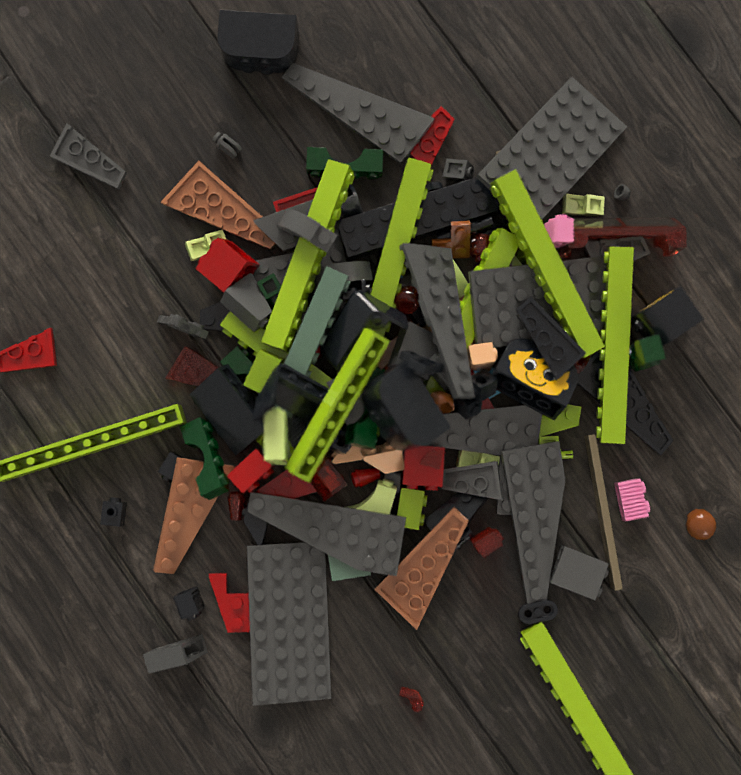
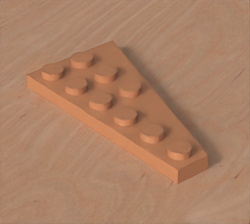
[161,161,276,250]
[153,457,235,574]
[374,507,469,630]

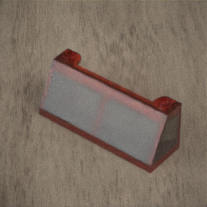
[560,218,687,257]

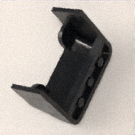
[320,290,408,373]
[252,363,339,448]

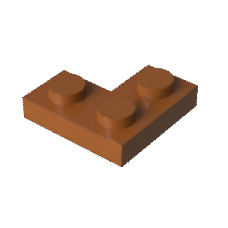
[431,221,471,258]

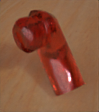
[399,686,424,712]

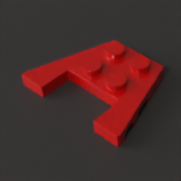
[209,573,250,633]

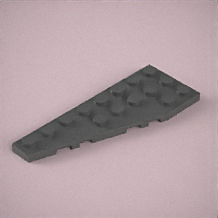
[501,441,565,604]
[248,492,406,576]

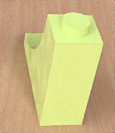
[264,407,291,465]
[347,479,397,514]

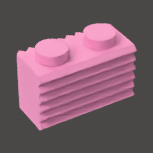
[544,215,574,248]
[614,478,650,522]

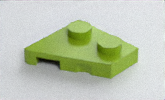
[539,404,582,437]

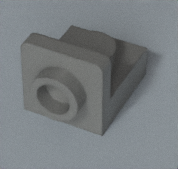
[443,159,474,181]

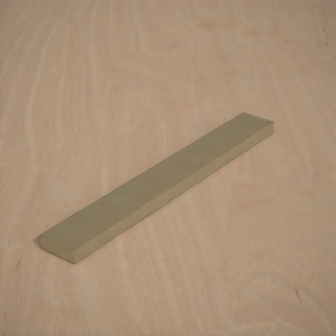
[584,434,623,591]

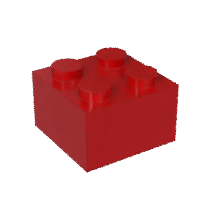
[227,449,275,493]

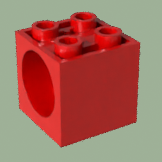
[195,237,260,292]
[402,446,445,490]

